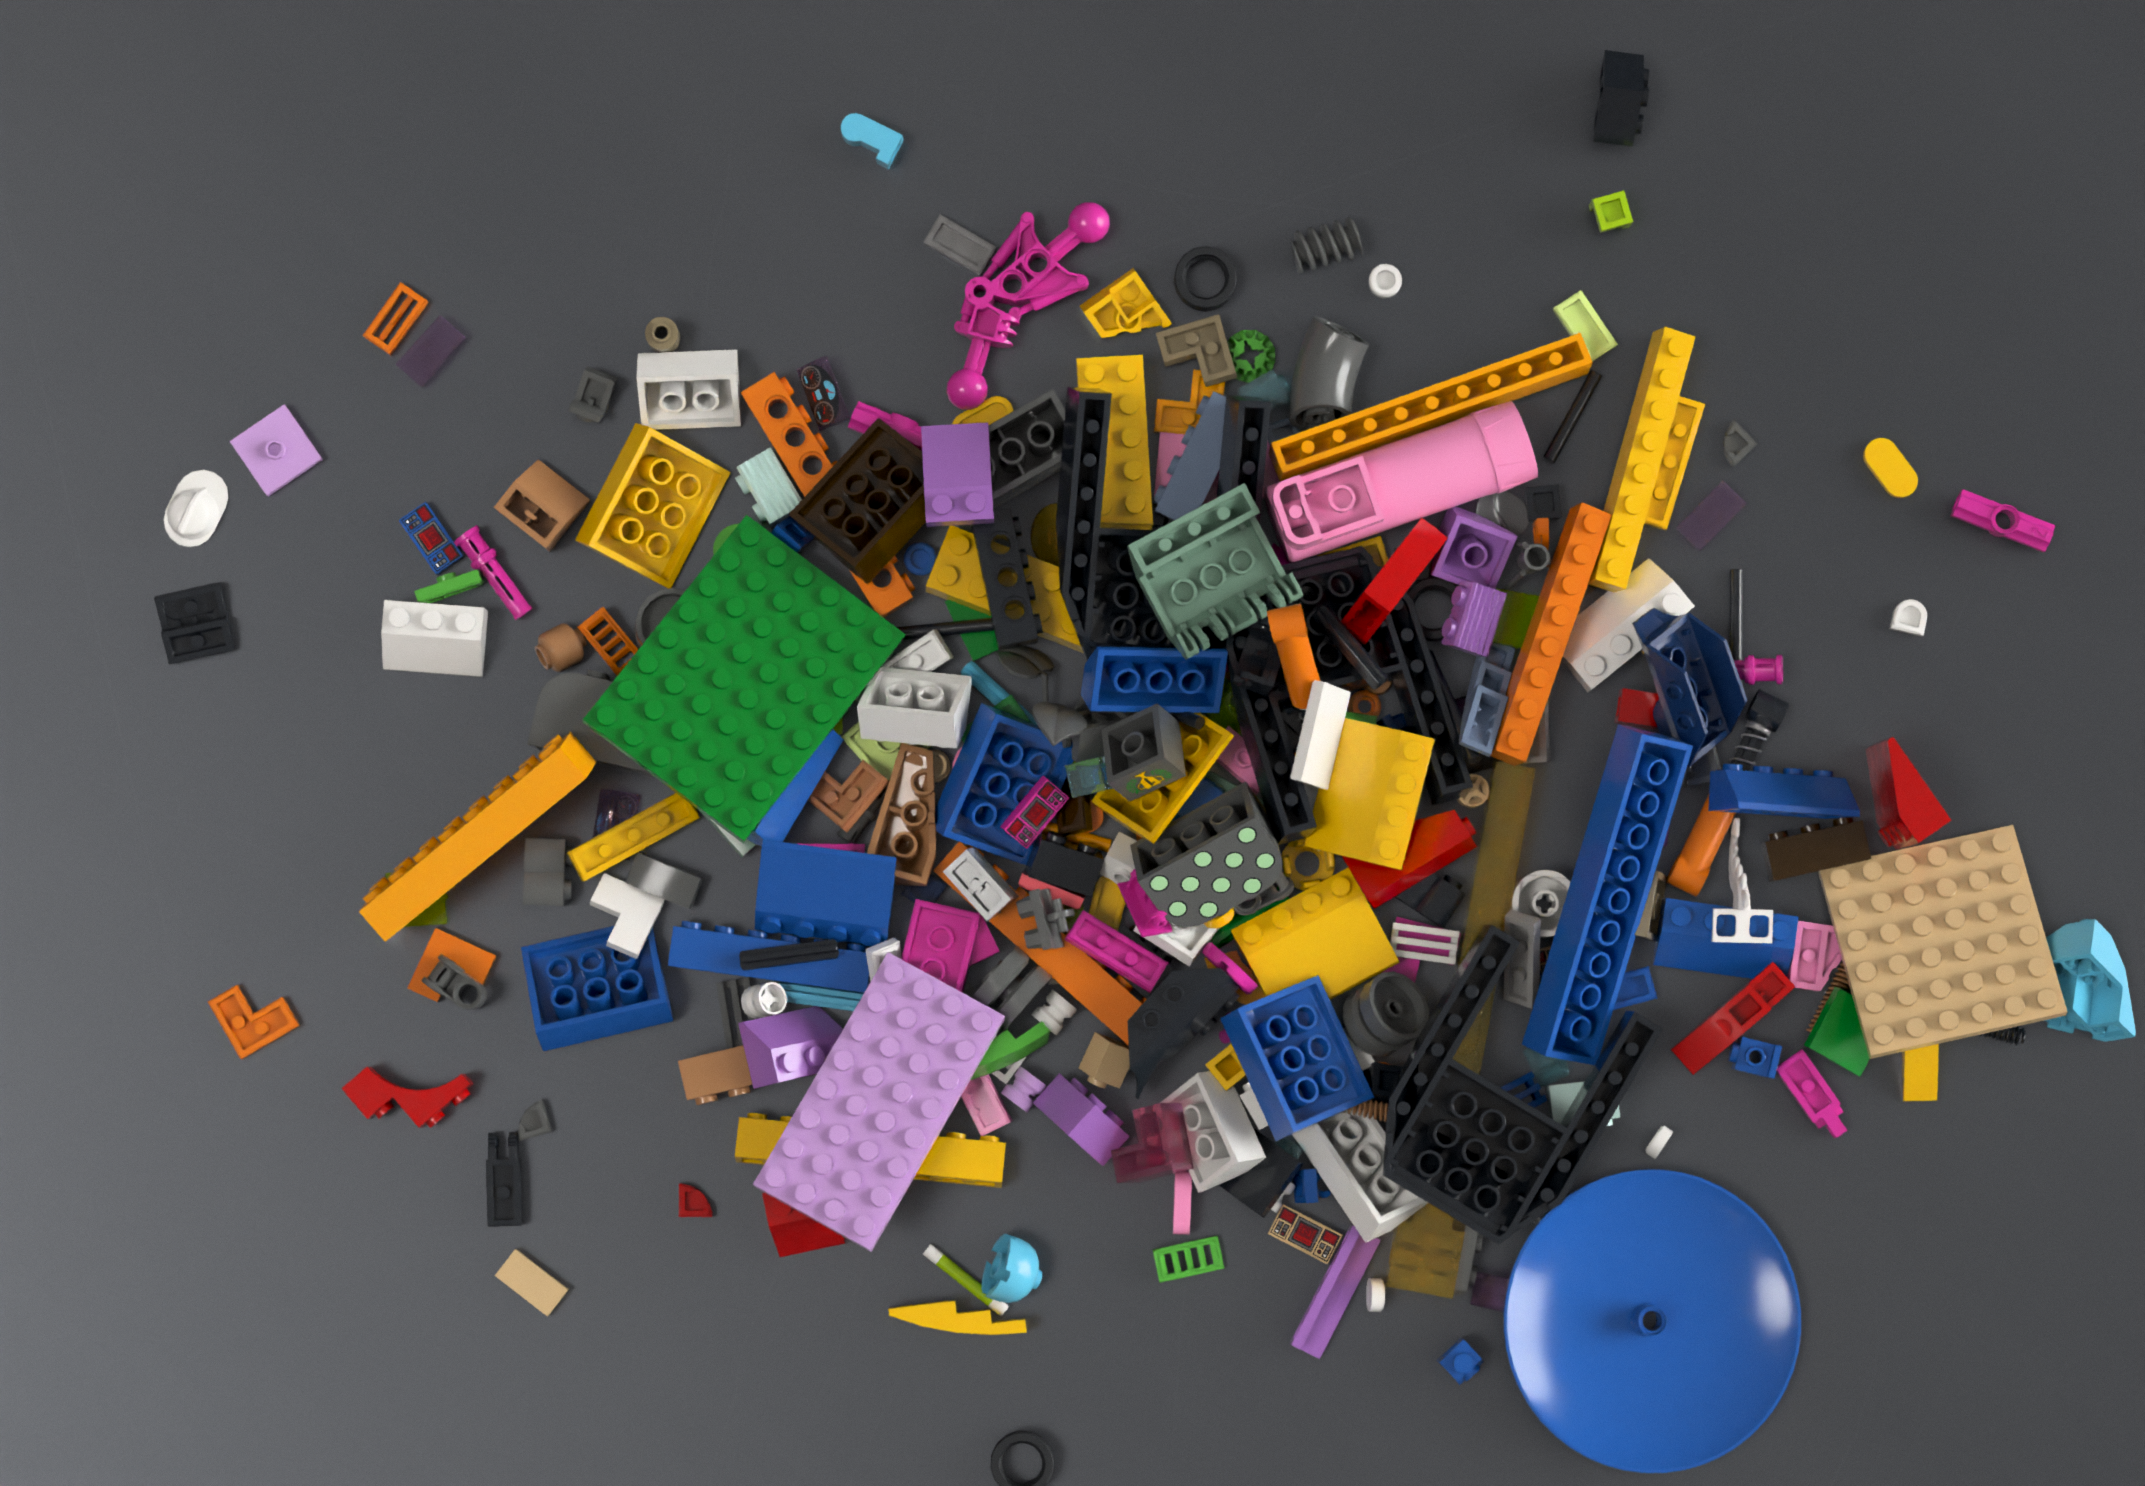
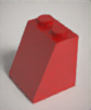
[762,1193,845,1257]

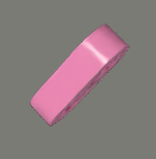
[1173,1171,1192,1235]

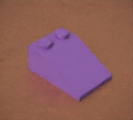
[921,422,994,527]

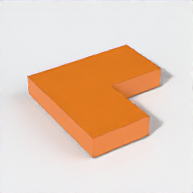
[407,928,497,1002]
[208,985,300,1059]

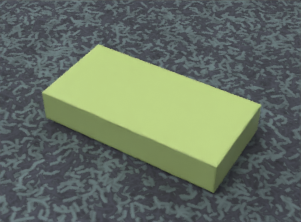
[1553,290,1618,362]

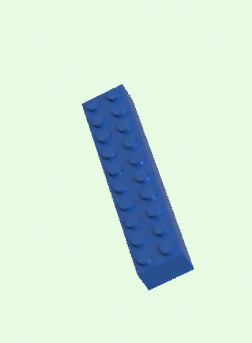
[1522,724,1693,1065]

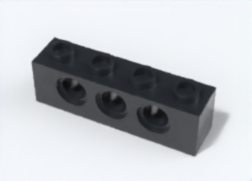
[971,508,1043,651]

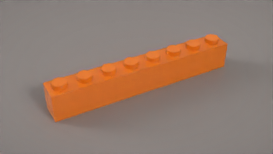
[1490,502,1612,766]
[933,842,1147,1046]

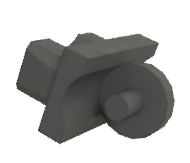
[1016,889,1075,950]

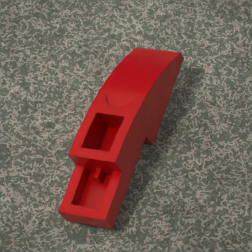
[1670,962,1795,1075]

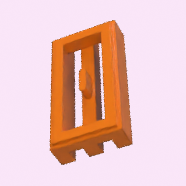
[363,282,429,356]

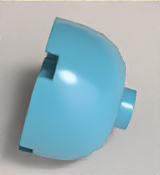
[981,1233,1042,1303]

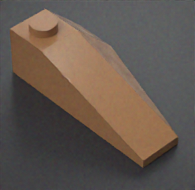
[867,743,936,886]

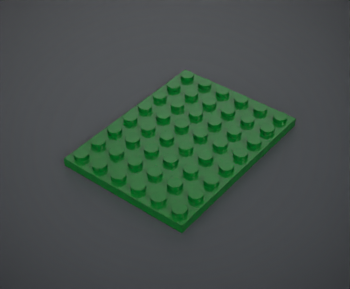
[583,515,906,844]

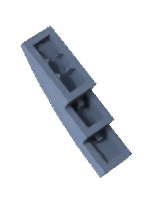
[1459,640,1515,757]

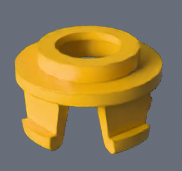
[1281,838,1335,891]

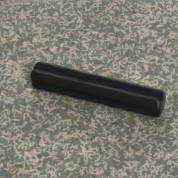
[1313,604,1388,690]
[739,939,839,971]

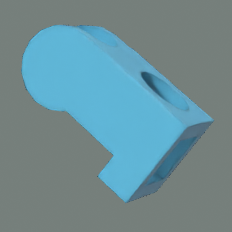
[841,113,904,170]

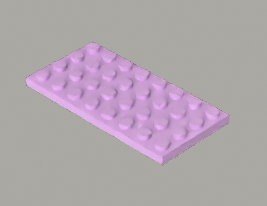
[753,952,1005,1252]

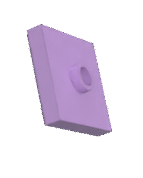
[230,404,323,497]

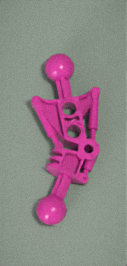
[946,202,1110,410]

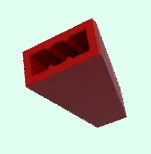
[1342,518,1448,645]
[1342,809,1477,909]

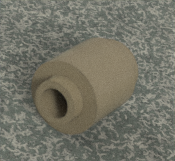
[645,317,680,353]

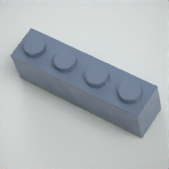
[1152,391,1226,521]

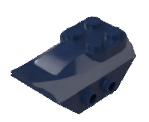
[1632,608,1747,767]

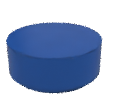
[904,542,937,576]

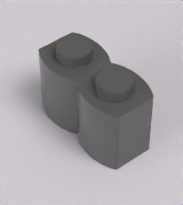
[523,838,573,906]

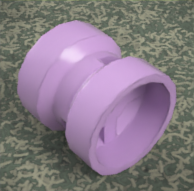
[1001,1066,1047,1112]

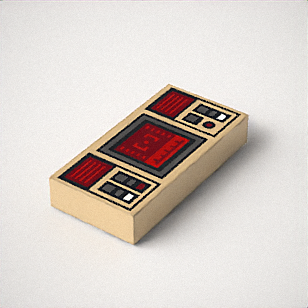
[1267,1204,1342,1264]

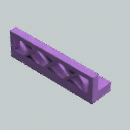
[1290,1224,1381,1359]

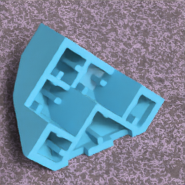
[2044,919,2136,1042]

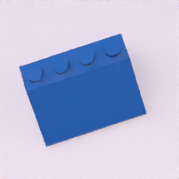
[935,703,1074,865]
[754,840,897,947]
[521,926,673,1051]
[1220,975,1374,1141]

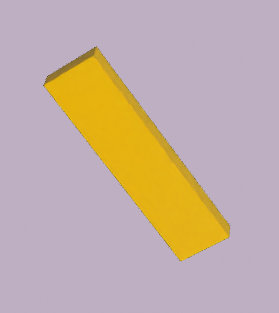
[1644,396,1705,531]
[566,793,700,882]

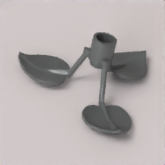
[1475,491,1597,638]
[994,646,1087,746]

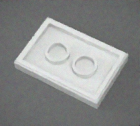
[1290,680,1351,790]

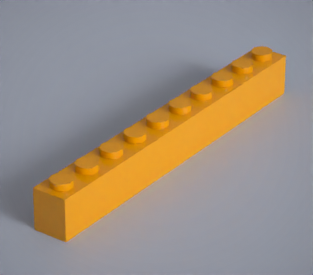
[1268,333,1593,482]

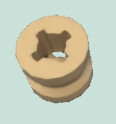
[1456,774,1489,808]

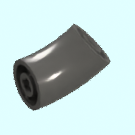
[1289,316,1369,431]

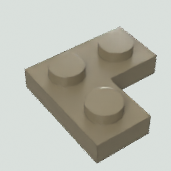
[1156,314,1237,387]

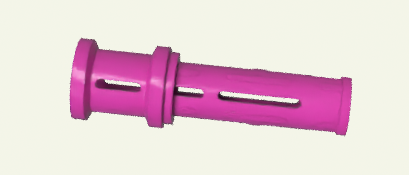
[453,525,533,620]
[1734,655,1783,685]

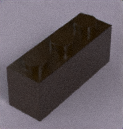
[1760,818,1871,882]

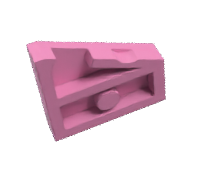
[1787,921,1842,991]

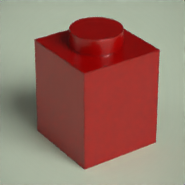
[1614,688,1659,730]

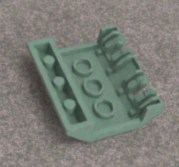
[1127,483,1303,660]

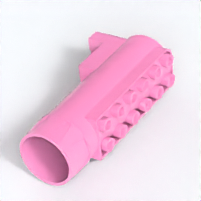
[1264,401,1538,563]

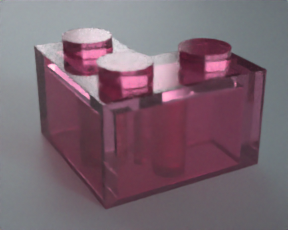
[1111,1103,1194,1183]

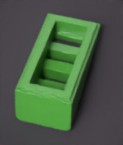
[1152,1235,1224,1283]

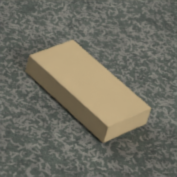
[495,1249,569,1317]

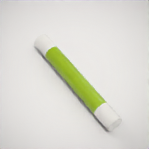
[923,1244,1009,1316]

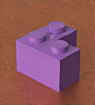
[1033,1073,1130,1166]

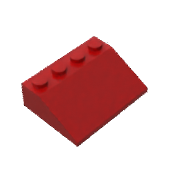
[1866,737,1952,850]

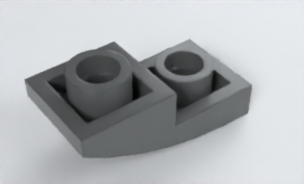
[626,852,704,909]

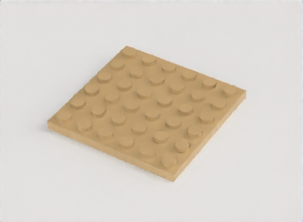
[1818,825,2067,1059]

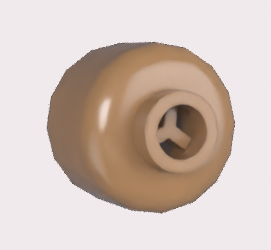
[535,623,587,672]

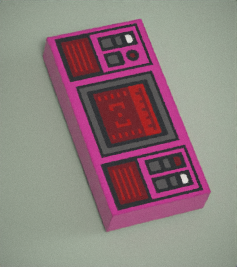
[1000,776,1069,849]

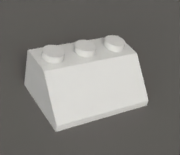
[636,350,741,430]
[381,600,488,677]
[857,667,972,748]
[1159,1071,1266,1193]

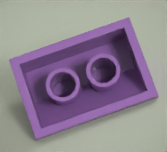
[738,1006,843,1089]

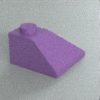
[1430,506,1518,589]

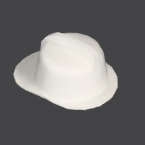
[164,470,229,547]

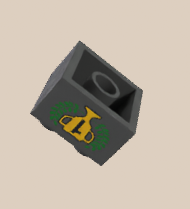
[1101,703,1186,801]

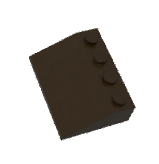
[789,418,926,584]

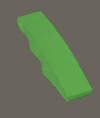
[970,1021,1050,1080]

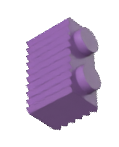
[1442,581,1507,657]

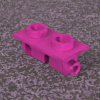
[1118,869,1173,937]

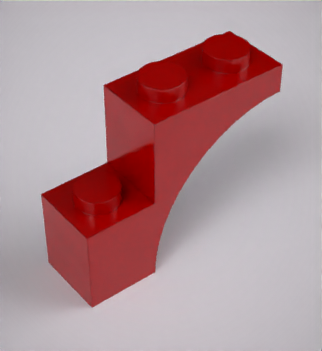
[341,1067,473,1128]

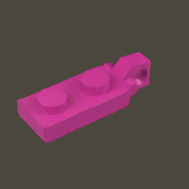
[1776,1049,1847,1138]

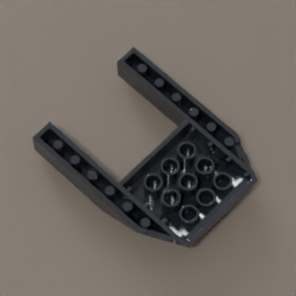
[1056,387,1271,660]
[1225,546,1473,845]
[1383,925,1663,1245]

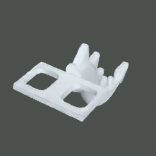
[1712,818,1773,943]

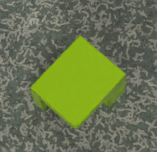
[1588,190,1633,233]

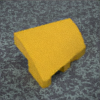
[1080,268,1172,338]

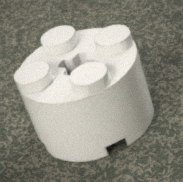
[1509,870,1570,938]

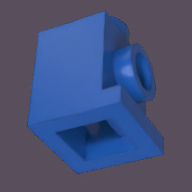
[1728,1037,1782,1079]
[1436,1337,1483,1385]

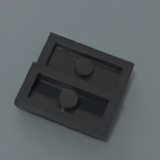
[154,582,235,665]
[1219,1129,1303,1218]

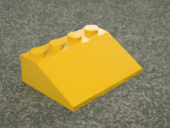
[575,423,731,589]
[1091,713,1234,844]
[1304,718,1435,871]
[1231,868,1400,1000]

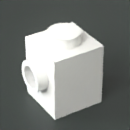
[1100,832,1137,885]

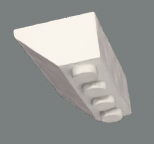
[1561,558,1695,693]
[1292,1108,1428,1243]

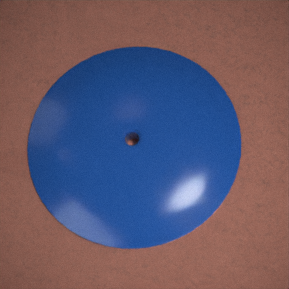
[1503,1169,1801,1473]

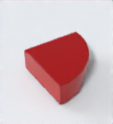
[679,1183,713,1217]

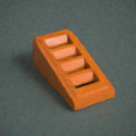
[577,607,638,676]

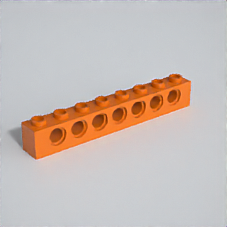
[741,372,916,618]

